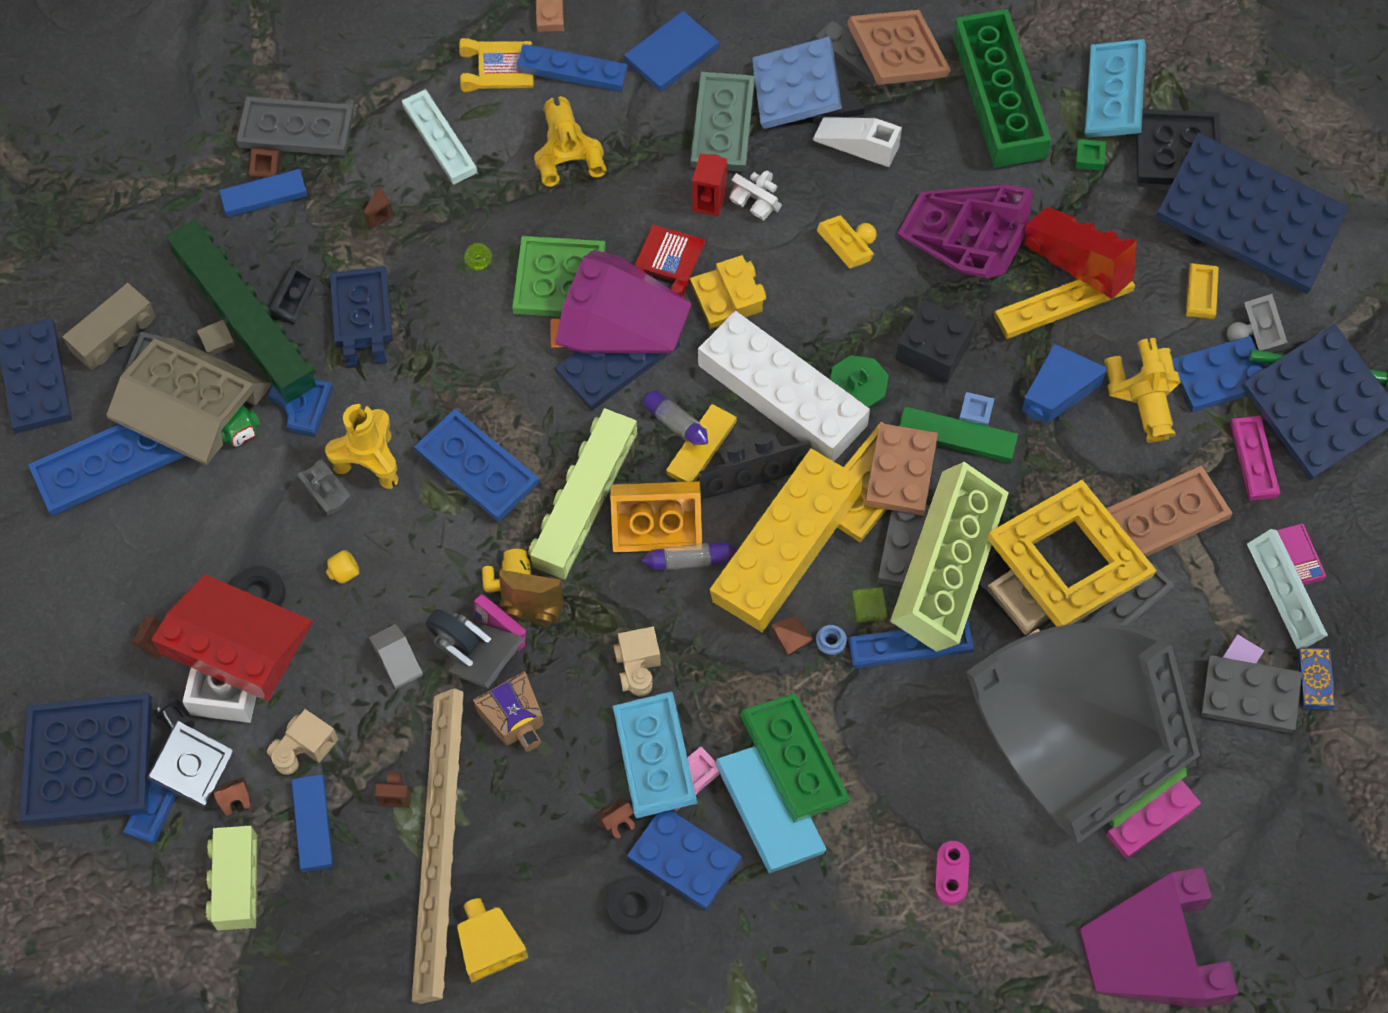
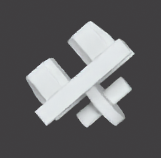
[729,170,782,221]

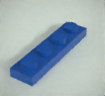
[517,44,628,92]

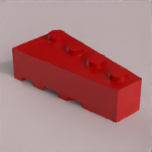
[1024,207,1137,299]

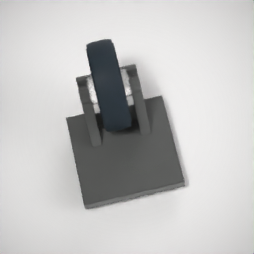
[425,609,524,688]

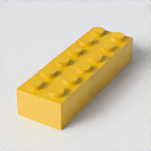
[709,449,862,633]

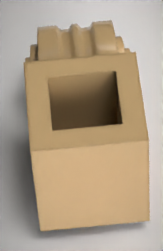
[614,626,661,697]
[267,709,339,775]

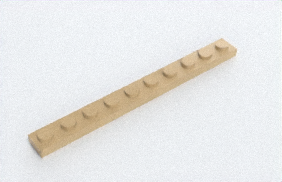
[412,689,463,1004]

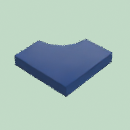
[268,379,333,437]

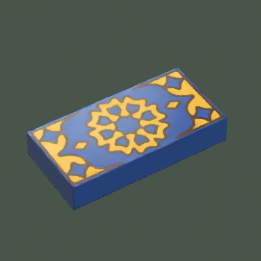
[1297,648,1335,710]

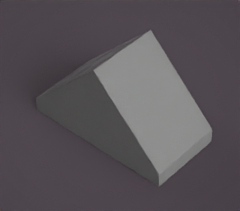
[369,624,423,689]

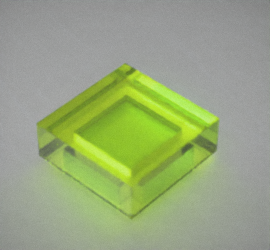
[852,587,887,622]

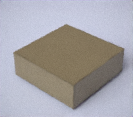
[197,319,235,356]

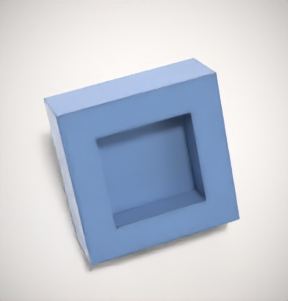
[959,392,994,426]

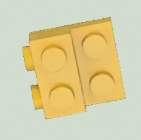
[690,255,766,329]

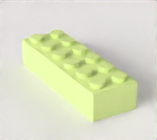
[890,462,1009,652]

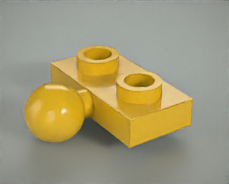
[817,215,877,269]

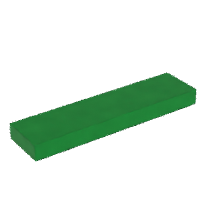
[899,407,1018,463]

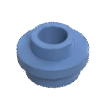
[816,625,847,655]

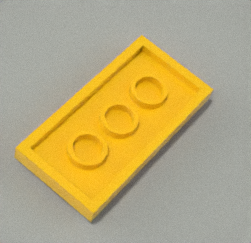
[837,422,887,543]

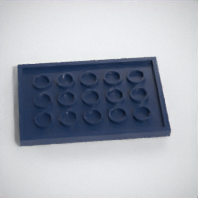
[1155,133,1349,294]

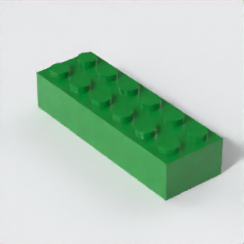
[953,9,1051,168]

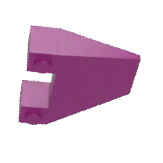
[1080,867,1238,1009]

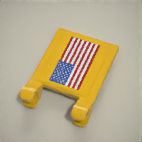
[459,38,534,92]

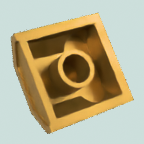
[499,569,564,626]

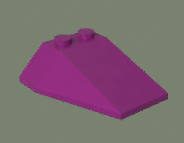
[898,184,1033,278]
[555,249,692,353]

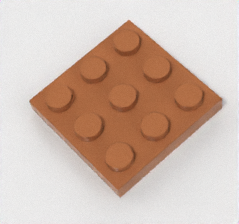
[847,10,951,85]

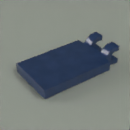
[330,266,393,368]

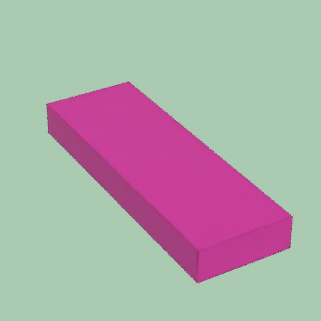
[1230,416,1280,501]

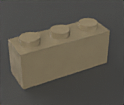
[62,283,156,371]

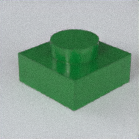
[1075,139,1106,171]

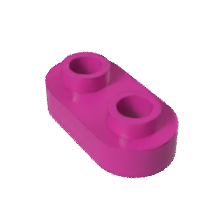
[935,841,969,906]

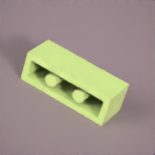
[206,826,257,930]

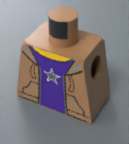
[473,671,544,751]

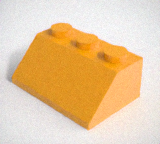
[610,481,702,552]

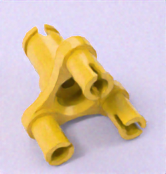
[534,96,606,187]
[1103,338,1181,443]
[325,404,398,489]

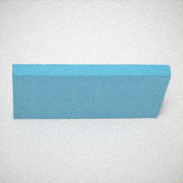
[1085,39,1146,138]
[613,691,697,818]
[715,746,827,874]

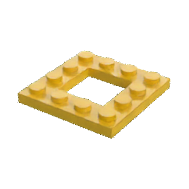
[987,480,1157,627]

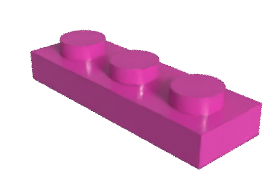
[1106,780,1201,860]

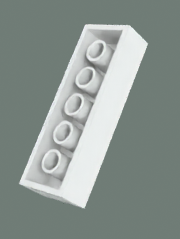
[698,311,870,461]

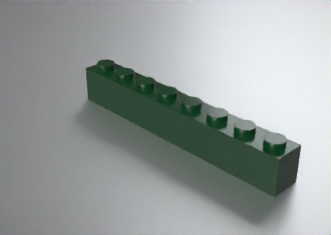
[166,219,316,404]

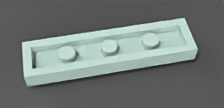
[402,89,477,185]
[1247,529,1328,649]

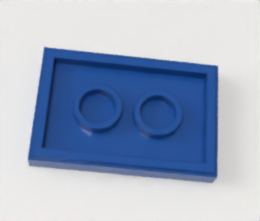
[624,11,719,93]

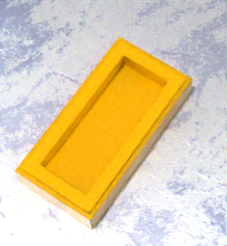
[1186,263,1219,320]

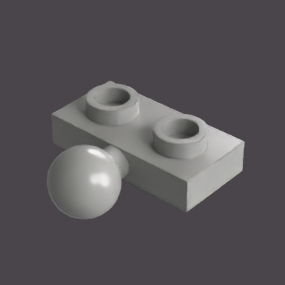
[1227,294,1289,353]

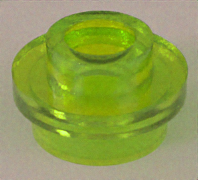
[464,243,492,270]

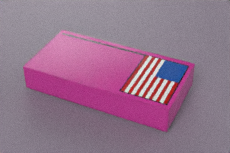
[1277,524,1326,585]
[474,594,526,653]

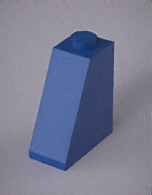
[1022,344,1107,423]

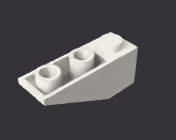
[813,117,902,167]

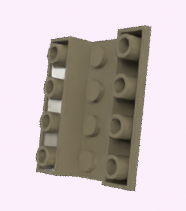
[107,338,271,465]

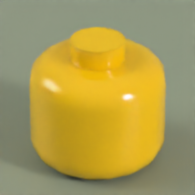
[326,550,359,584]

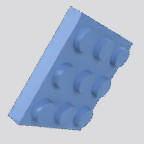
[752,37,842,129]

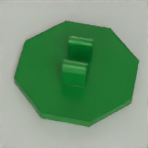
[830,355,889,408]

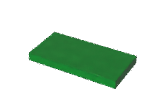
[740,693,851,823]

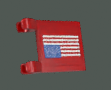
[635,225,705,297]

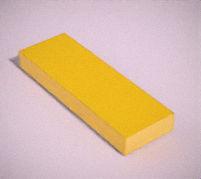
[666,404,737,482]

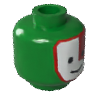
[221,405,260,447]

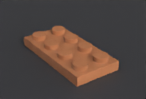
[1106,465,1233,557]

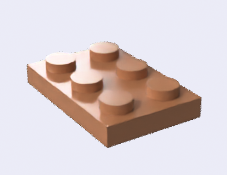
[865,423,938,516]

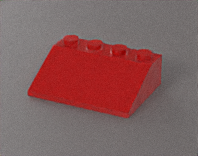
[152,574,313,701]

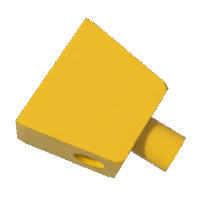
[457,898,528,983]

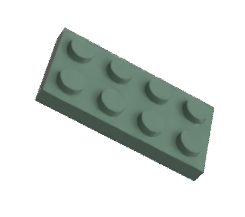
[691,72,755,172]

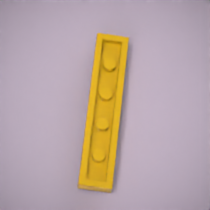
[994,279,1135,339]

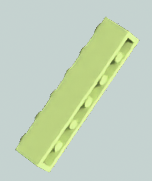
[528,408,637,580]

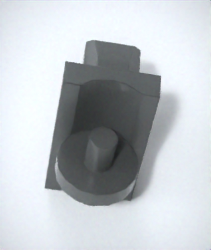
[297,459,352,516]

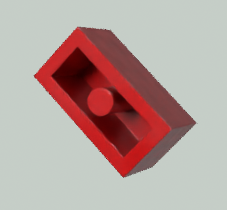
[692,153,727,217]

